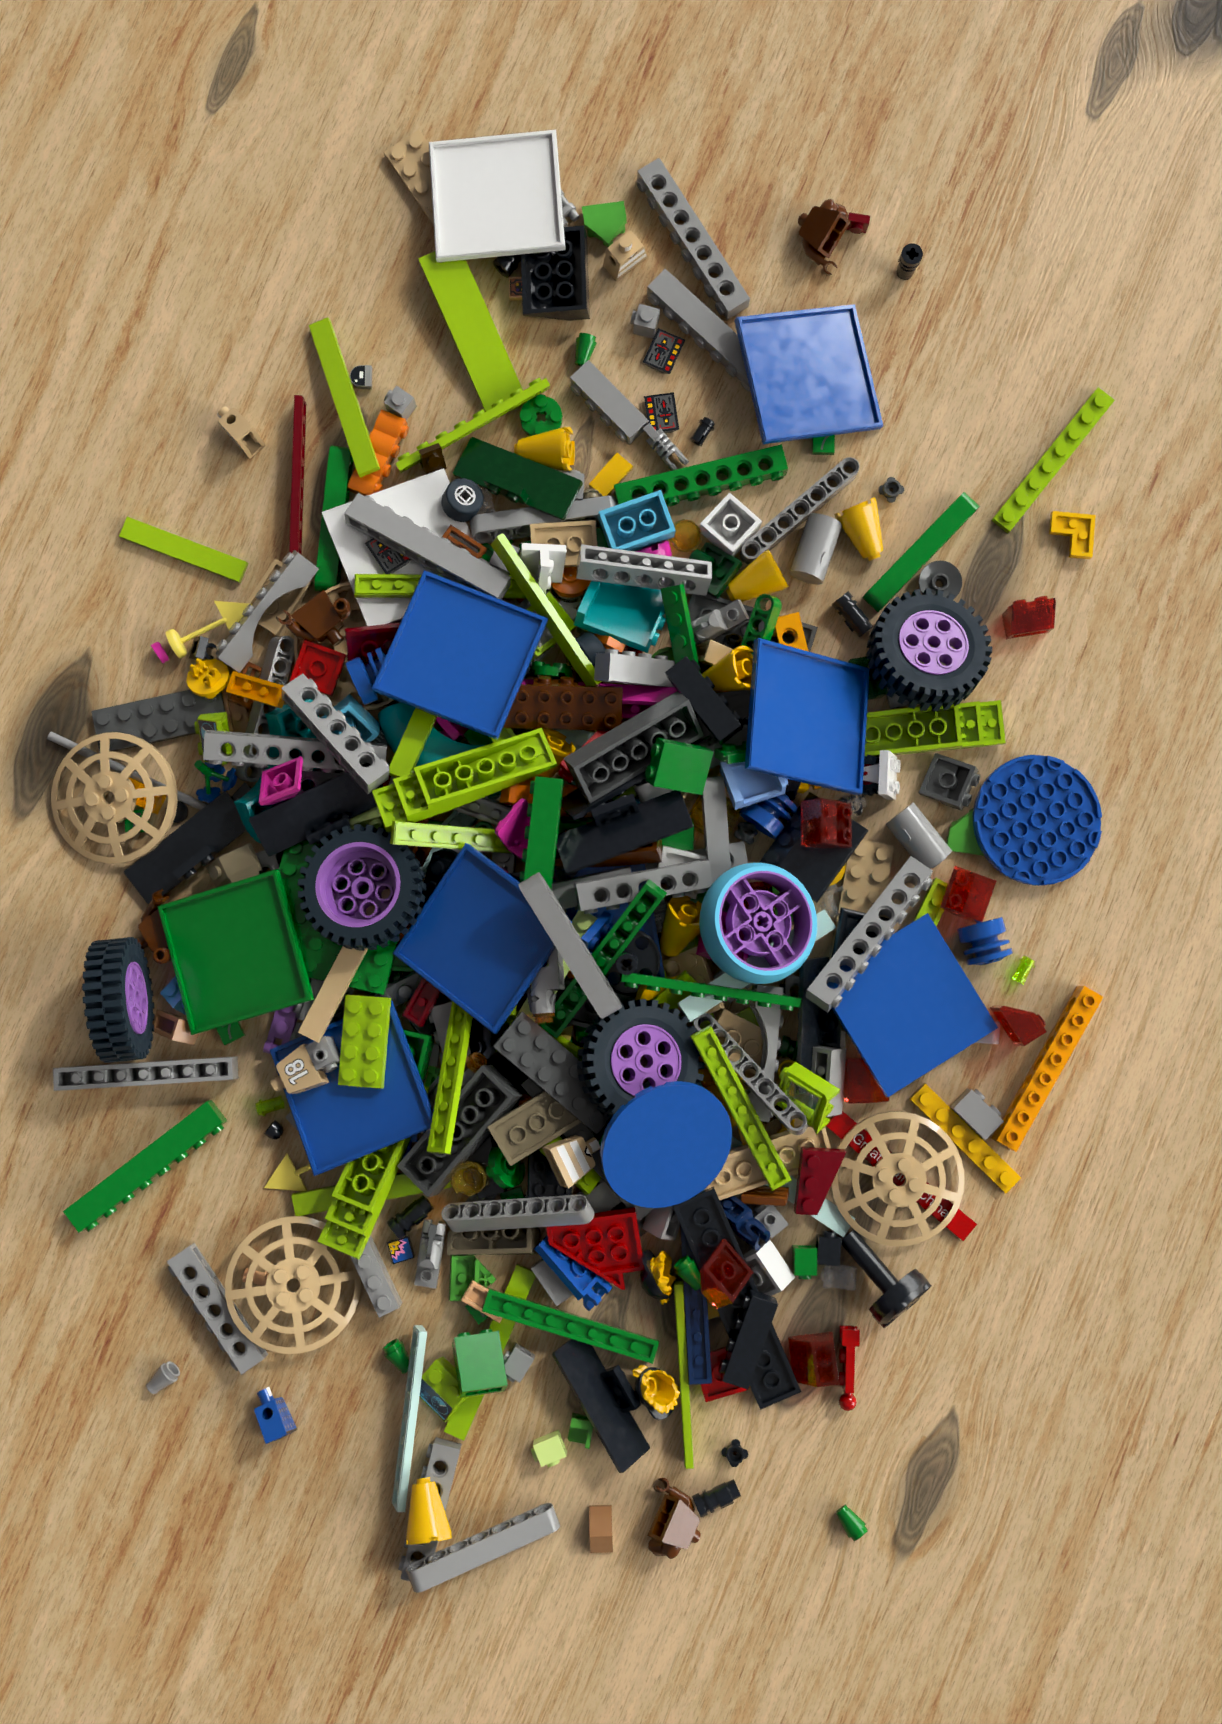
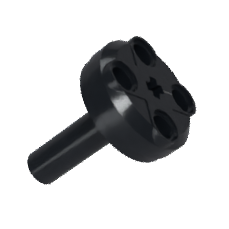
[605,930,661,993]
[841,1230,932,1328]

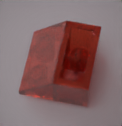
[1002,596,1056,640]
[801,798,852,848]
[940,866,997,923]
[788,1332,840,1387]

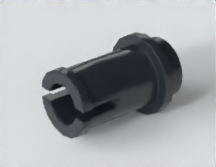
[690,417,715,446]

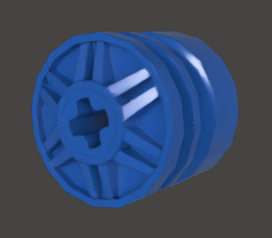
[346,648,386,705]
[738,794,798,839]
[957,917,1013,965]

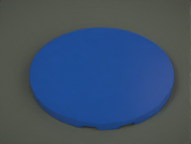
[973,755,1102,886]
[600,1081,732,1208]

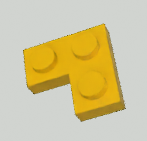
[1049,511,1096,559]

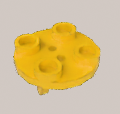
[186,658,231,699]

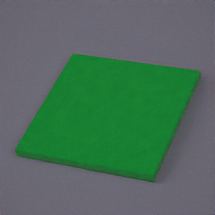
[157,869,314,1035]

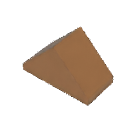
[589,1505,613,1553]

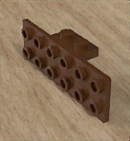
[503,676,623,730]

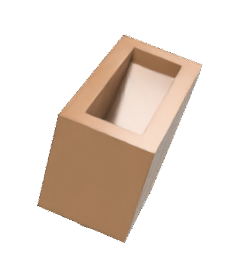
[153,1009,200,1045]

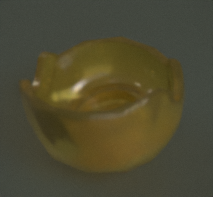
[669,519,702,553]
[451,1161,487,1196]

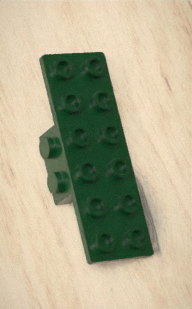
[453,437,583,520]

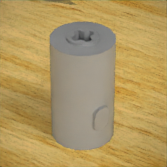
[789,513,842,585]
[886,802,952,869]

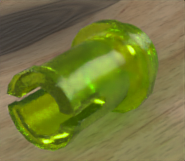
[1011,955,1036,985]
[255,1095,285,1117]

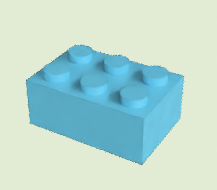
[598,490,676,551]

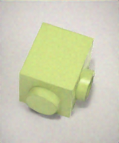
[531,1430,567,1467]

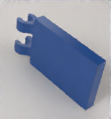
[534,1235,612,1311]

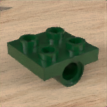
[689,542,743,599]

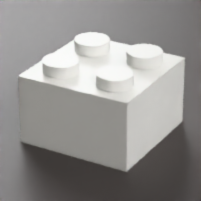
[699,493,762,557]

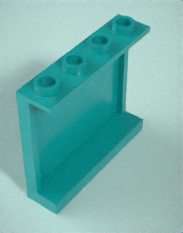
[574,581,666,653]

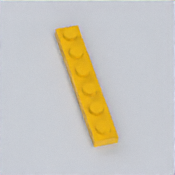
[909,1083,1021,1194]

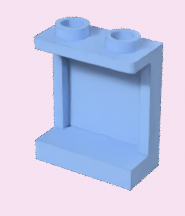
[720,762,788,810]

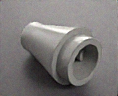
[146,1361,180,1394]

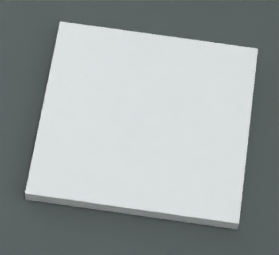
[429,130,566,262]
[322,468,478,626]

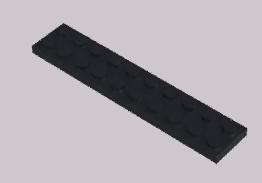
[673,1186,801,1410]

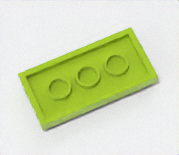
[338,995,391,1088]

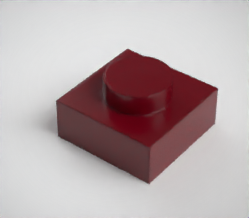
[846,212,870,234]

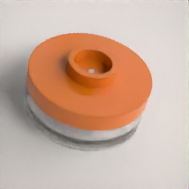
[551,567,591,603]

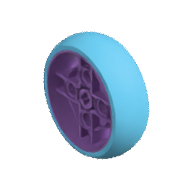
[699,863,817,984]

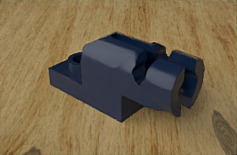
[720,1196,771,1251]

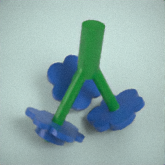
[194,760,237,803]

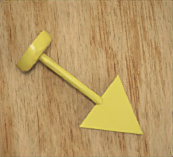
[165,601,253,659]
[264,1153,347,1191]

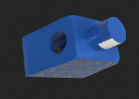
[254,1387,297,1444]

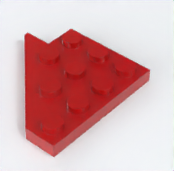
[546,1207,645,1290]

